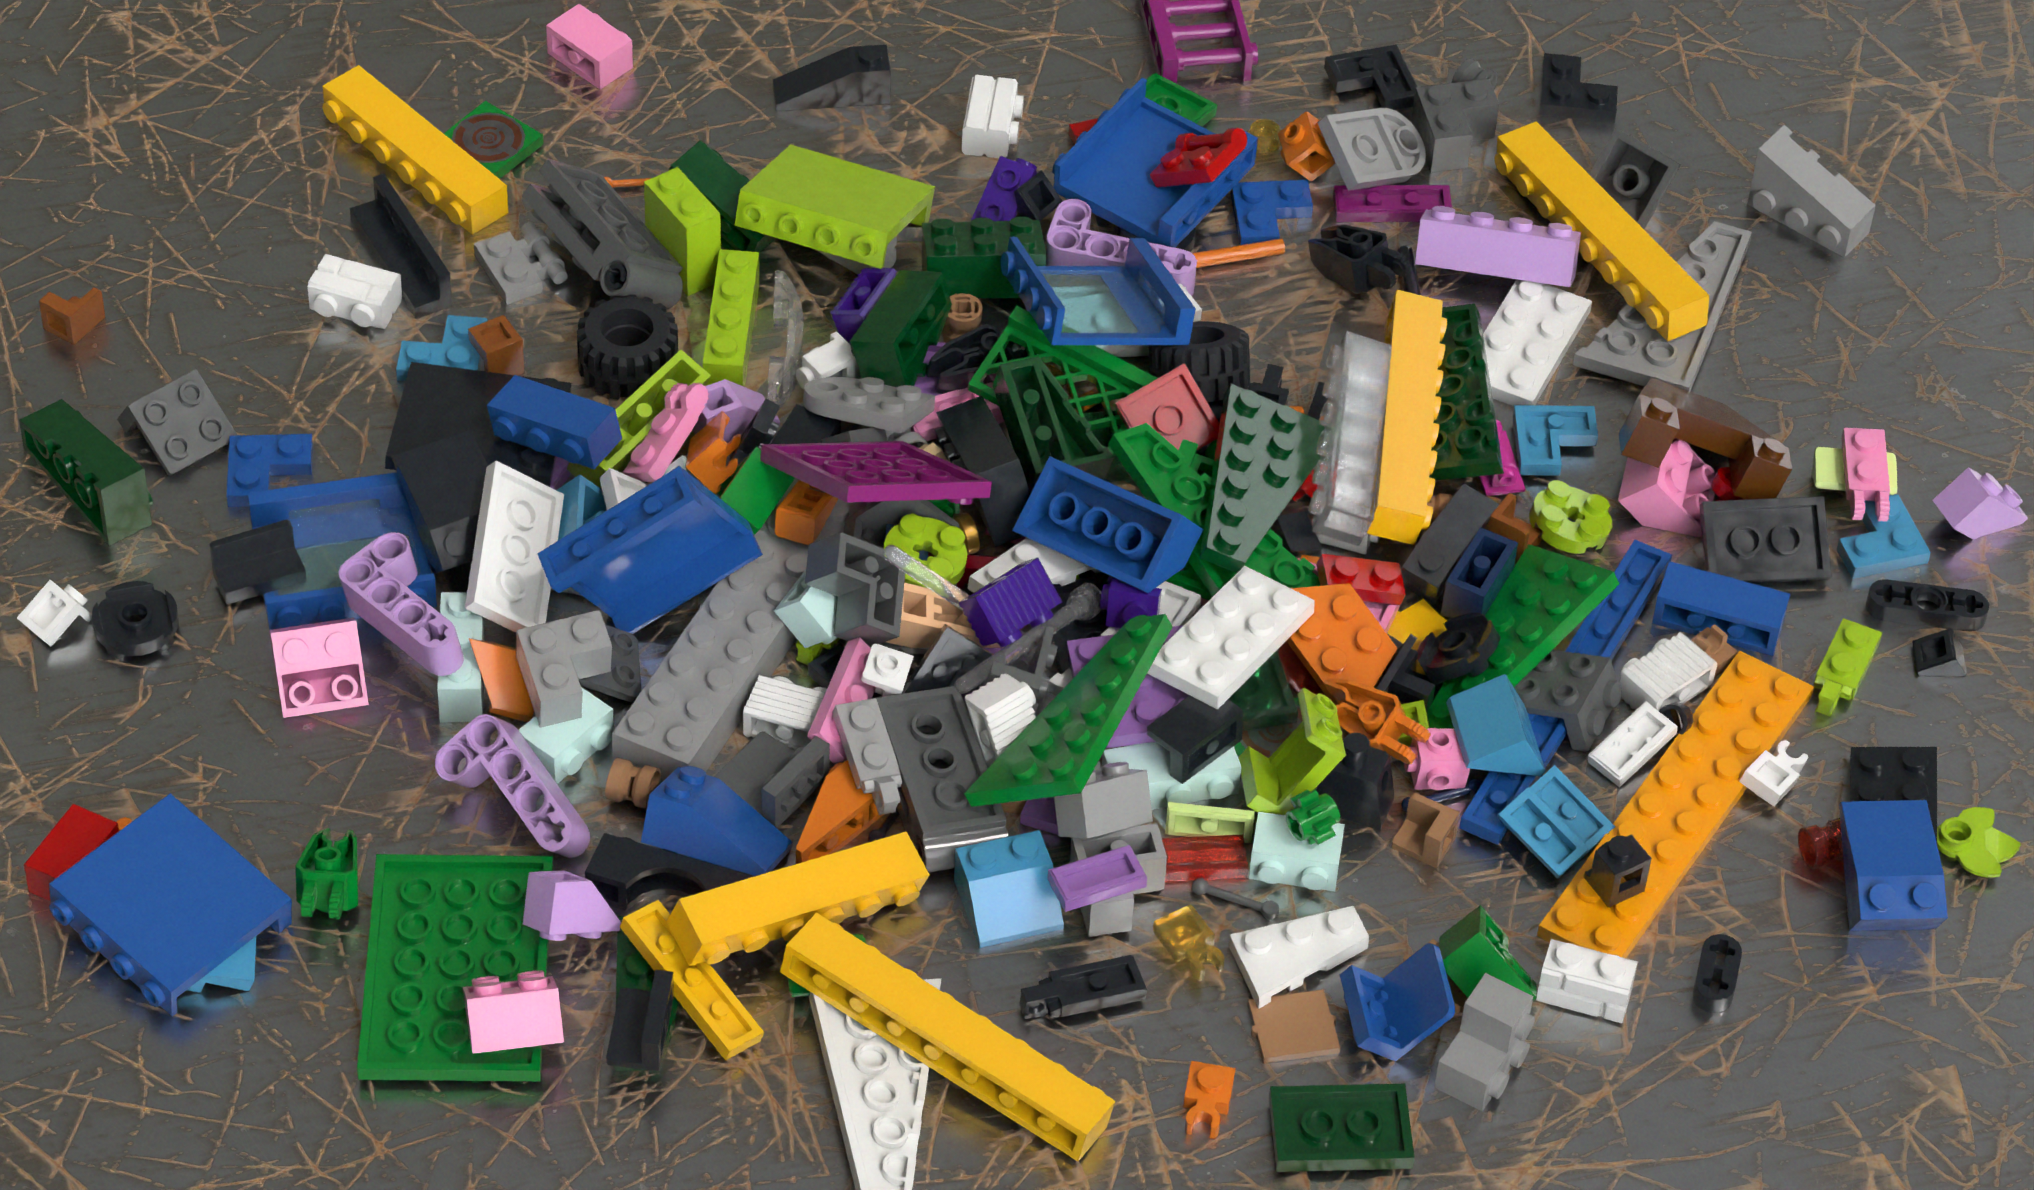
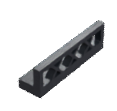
[350,174,452,319]

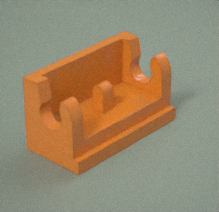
[686,411,741,495]

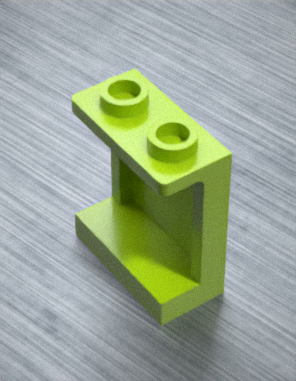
[1238,688,1346,816]

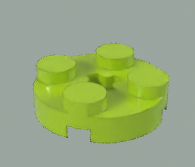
[1529,480,1612,554]
[883,514,968,590]

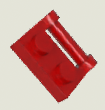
[1150,128,1247,187]

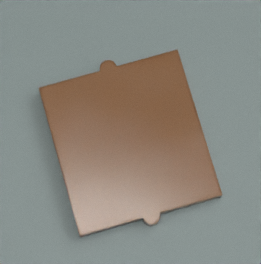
[1247,989,1341,1064]

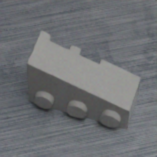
[1747,125,1876,258]

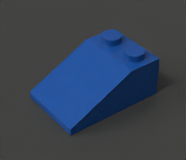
[641,766,793,876]
[1839,800,1948,931]

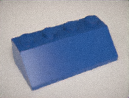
[1012,456,1203,593]

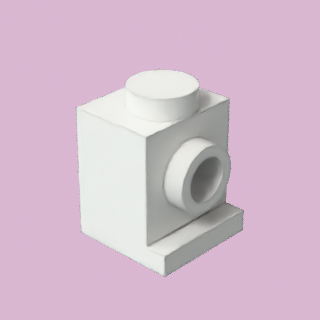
[796,331,860,390]

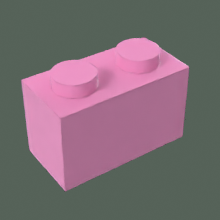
[546,4,633,90]

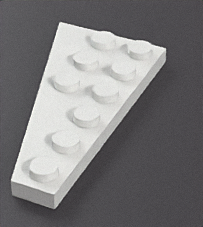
[809,978,942,1190]

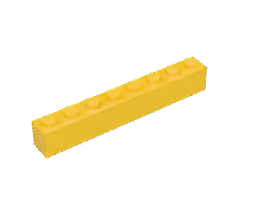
[1494,121,1709,342]
[1367,290,1447,545]
[780,913,1115,1162]

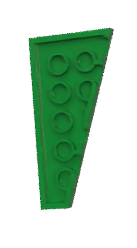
[1427,544,1619,729]

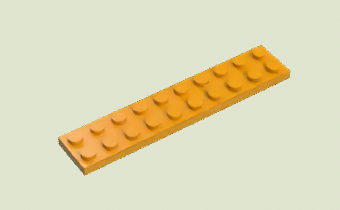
[1537,650,1814,958]

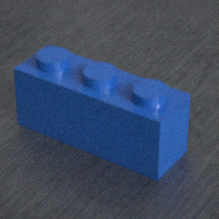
[487,375,622,469]
[1652,561,1790,656]

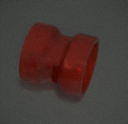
[1798,817,1844,869]

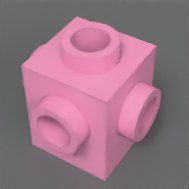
[1403,728,1470,790]

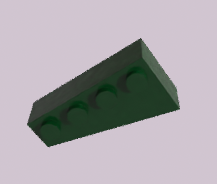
[19,399,153,546]

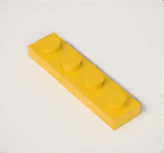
[620,899,764,1061]

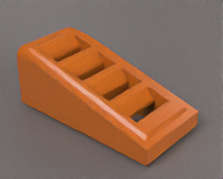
[775,480,838,545]

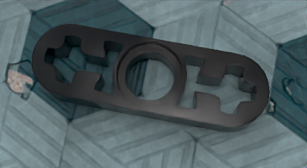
[1866,579,1989,631]

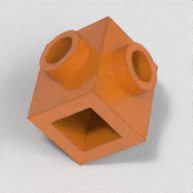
[1278,111,1336,182]

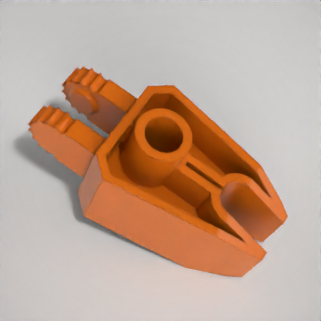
[1324,679,1431,765]

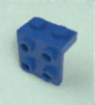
[1339,943,1455,1062]

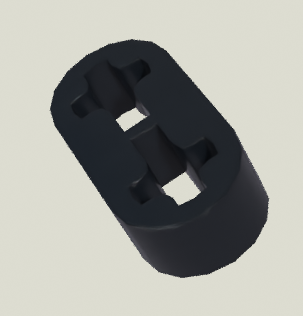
[1693,934,1742,1013]

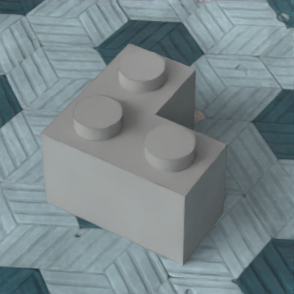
[516,610,612,728]
[1054,761,1153,839]
[1070,823,1167,937]
[1434,973,1535,1111]

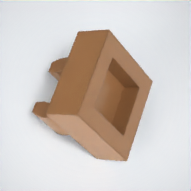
[1690,624,1738,677]

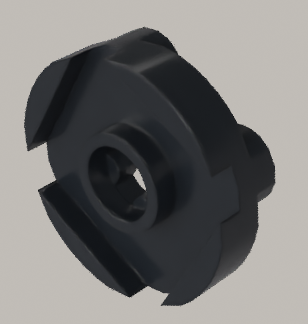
[92,581,179,658]
[1417,613,1501,685]

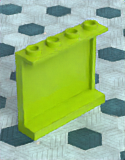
[735,144,935,269]

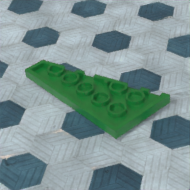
[1108,423,1320,597]
[964,614,1172,807]

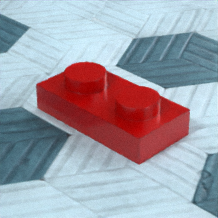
[1316,554,1406,605]

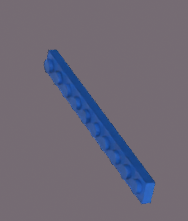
[1459,539,1672,845]

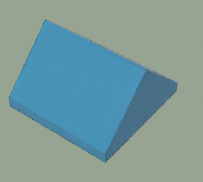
[1446,674,1546,777]

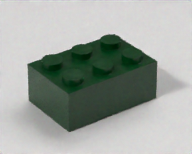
[922,217,1046,299]

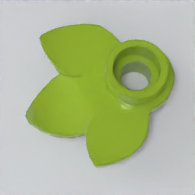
[1937,807,2021,878]

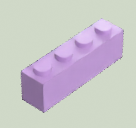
[1415,206,1581,287]

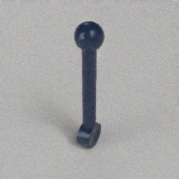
[1401,779,1483,813]

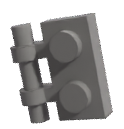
[474,222,568,305]

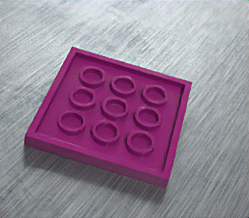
[760,441,992,505]

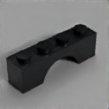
[585,833,755,911]

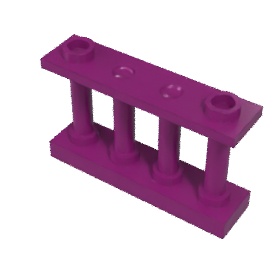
[1139,0,1258,84]

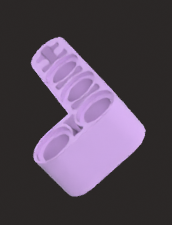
[1046,199,1197,296]
[338,532,464,676]
[435,714,590,858]

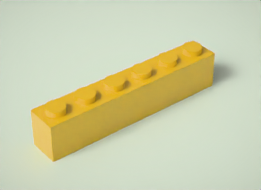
[322,65,509,235]
[667,831,930,966]

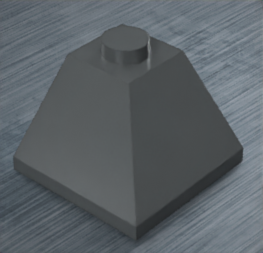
[1589,128,1681,229]

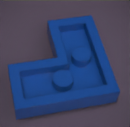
[1230,180,1313,245]
[226,434,313,507]

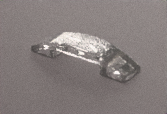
[768,270,804,411]

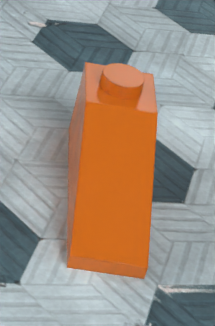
[796,760,885,864]

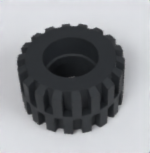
[577,295,678,400]
[1148,321,1251,402]

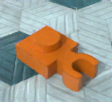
[1183,1061,1236,1139]

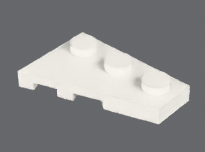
[1229,906,1369,1009]

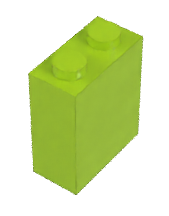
[644,167,721,296]

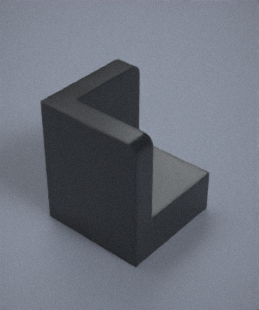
[1388,648,1444,712]

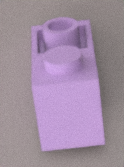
[692,379,780,443]
[1933,467,2028,540]
[523,870,621,941]

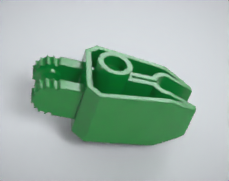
[295,828,358,919]

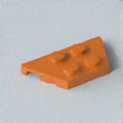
[1286,583,1398,705]

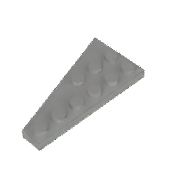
[1573,221,1752,391]

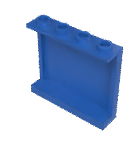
[1052,78,1258,248]
[537,466,763,634]
[49,793,292,1017]

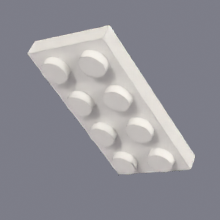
[1483,279,1592,406]
[465,461,564,632]
[1147,566,1315,709]

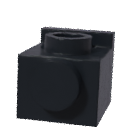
[1584,834,1652,907]

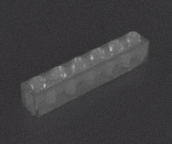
[1309,331,1392,546]

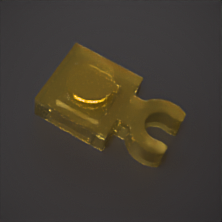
[1153,904,1225,981]

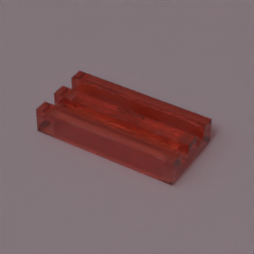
[1162,834,1249,882]

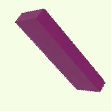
[1333,185,1452,222]

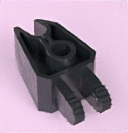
[1308,224,1412,294]
[926,324,1037,394]

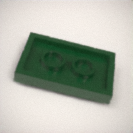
[1269,1083,1415,1172]

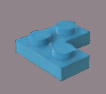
[396,315,488,381]
[1513,405,1598,476]
[1837,494,1931,579]

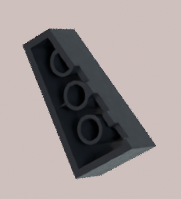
[934,396,1030,547]

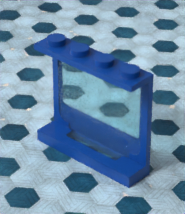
[1001,237,1196,345]
[248,472,437,630]

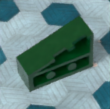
[668,140,776,253]
[850,270,952,387]
[992,356,1114,494]

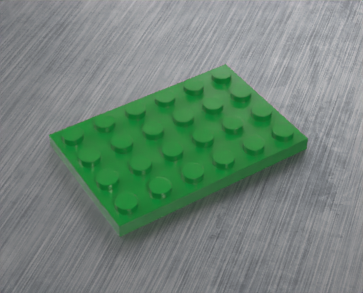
[357,854,553,1082]

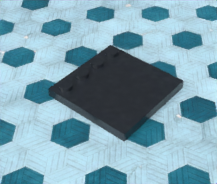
[385,362,572,487]

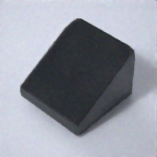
[1014,170,1063,221]
[1270,512,1322,558]
[1912,628,1967,677]

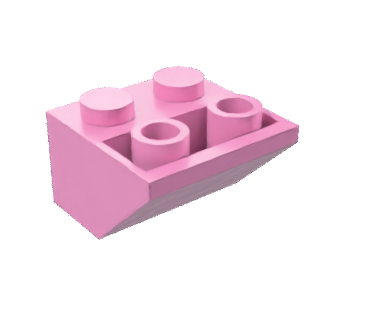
[1618,438,1716,537]
[269,618,369,718]
[463,971,564,1054]

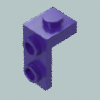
[970,156,1037,222]
[1100,576,1162,628]

